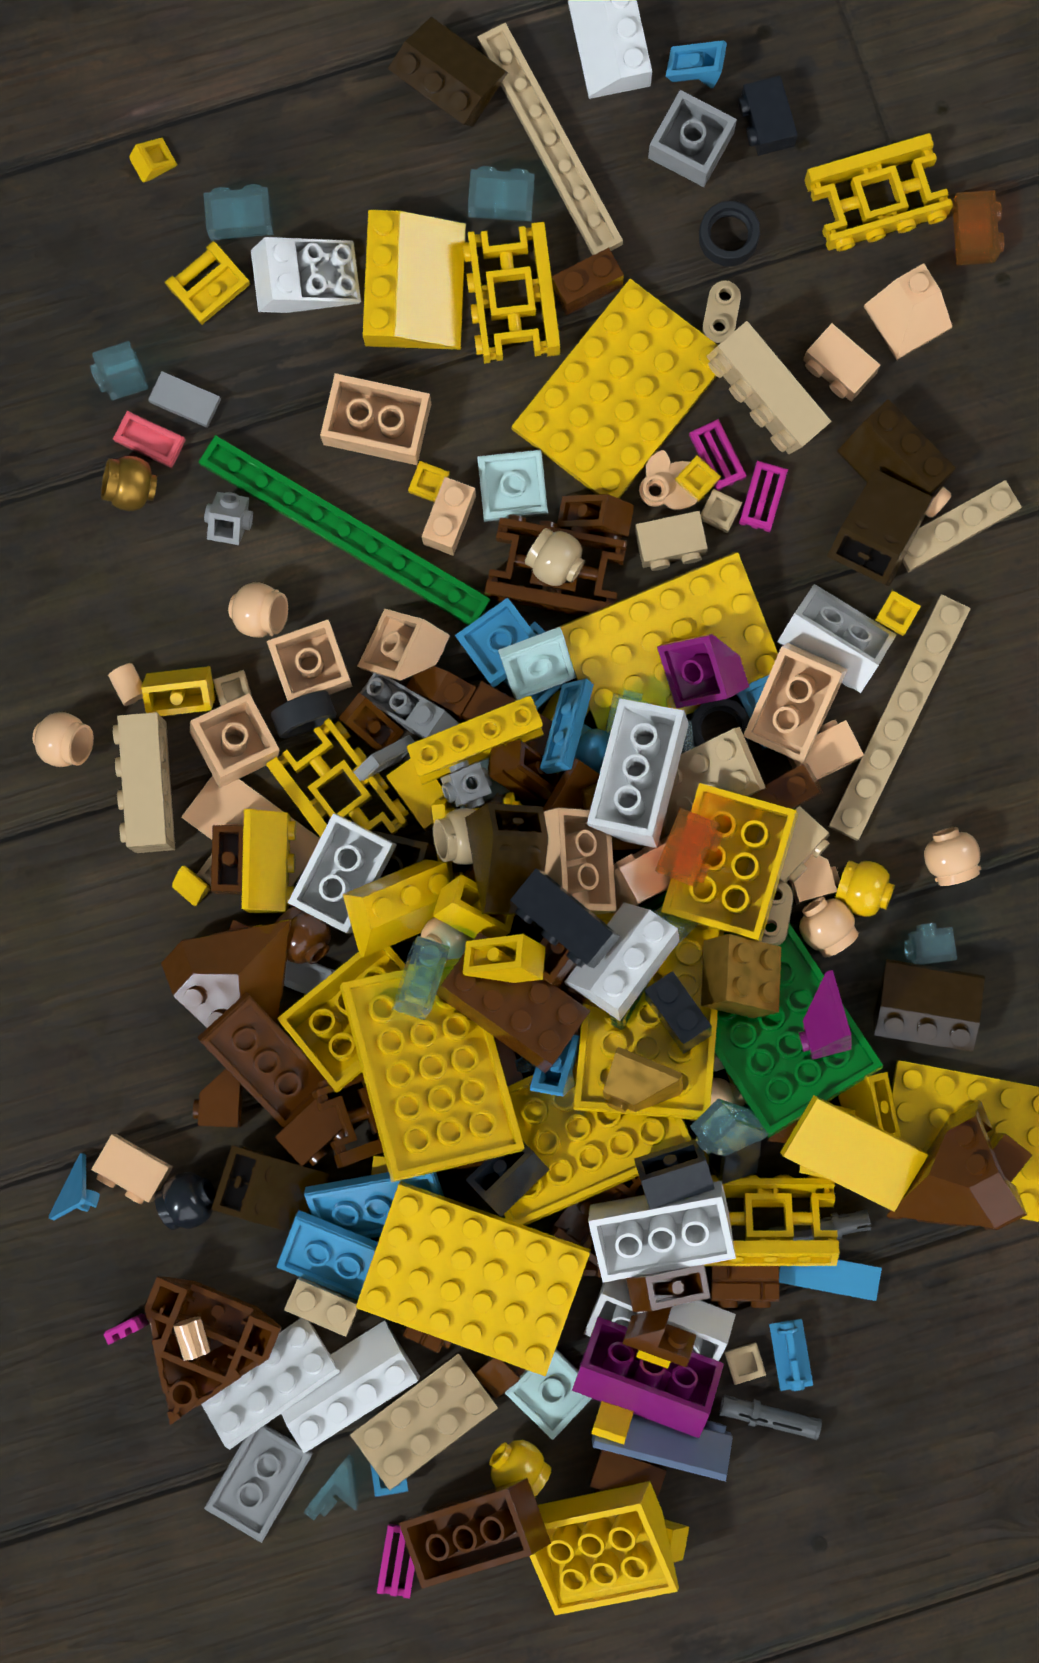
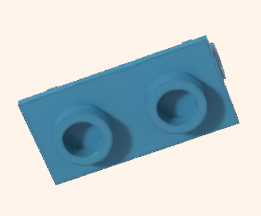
[769,1319,813,1391]

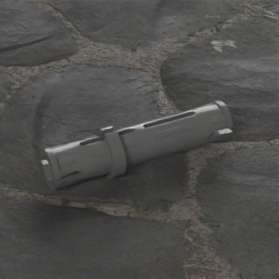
[769,1209,871,1241]
[719,1394,822,1440]

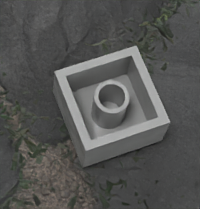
[648,90,737,187]

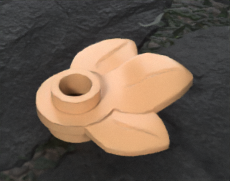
[639,450,698,510]

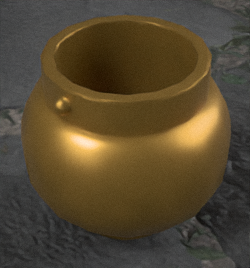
[101,456,157,511]

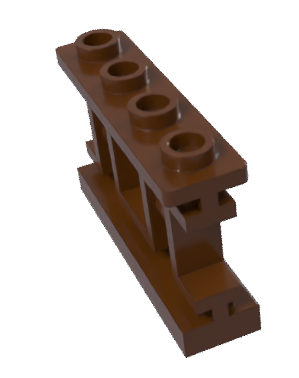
[485,515,627,617]
[312,1073,383,1168]

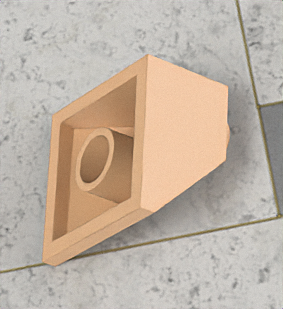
[864,263,952,360]
[357,609,450,681]

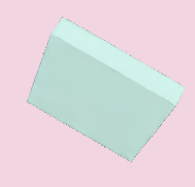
[477,450,548,522]
[498,627,576,701]
[505,1349,592,1440]

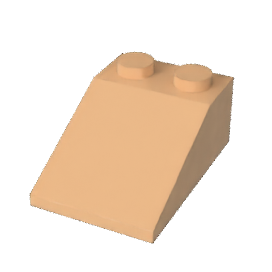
[743,643,847,763]

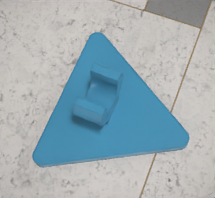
[49,1153,100,1221]

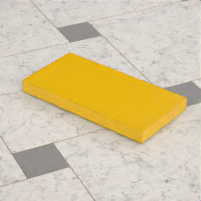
[780,1095,928,1212]

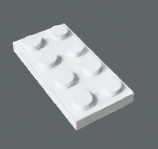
[201,1318,340,1450]

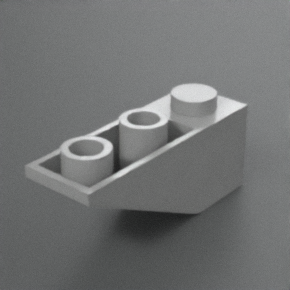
[360,673,459,739]

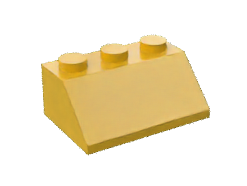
[242,809,296,913]
[342,860,451,958]

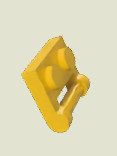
[165,241,250,325]

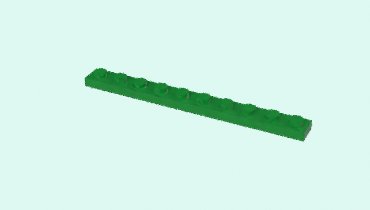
[199,435,491,625]

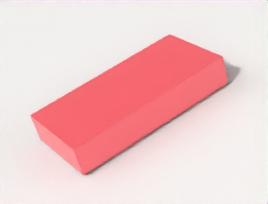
[113,411,186,468]

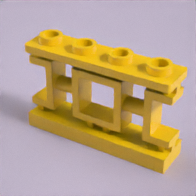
[804,133,953,252]
[463,222,560,364]
[407,696,544,785]
[266,718,409,838]
[704,1175,840,1266]

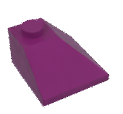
[657,634,749,709]
[798,970,852,1060]

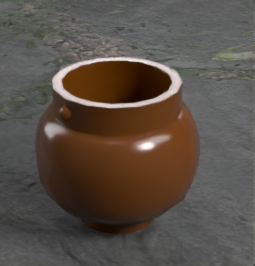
[275,906,331,964]

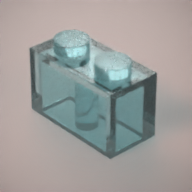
[468,166,535,221]
[204,184,274,240]
[90,341,149,400]
[392,936,450,1020]

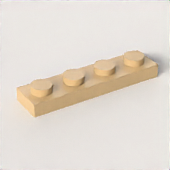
[902,480,1022,573]

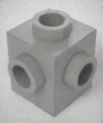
[204,492,253,545]
[440,760,492,809]

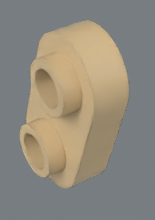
[702,281,741,345]
[761,880,793,946]

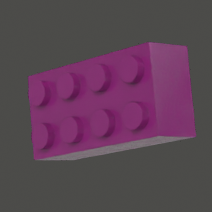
[572,1317,724,1438]

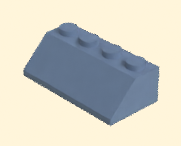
[592,1402,733,1482]

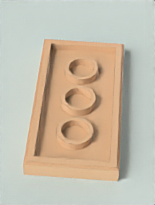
[181,775,320,886]

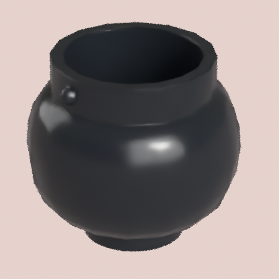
[155,1172,216,1230]

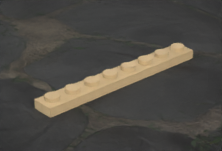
[477,23,623,255]
[828,594,971,841]

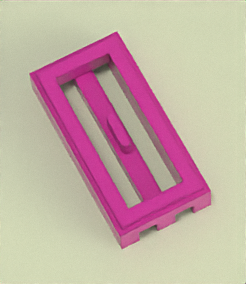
[689,419,747,491]
[739,461,788,532]
[103,1313,149,1345]
[377,1524,415,1599]

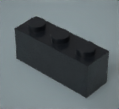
[510,868,621,968]

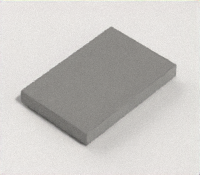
[204,1424,313,1543]

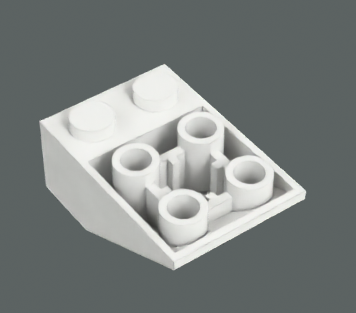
[251,237,361,313]

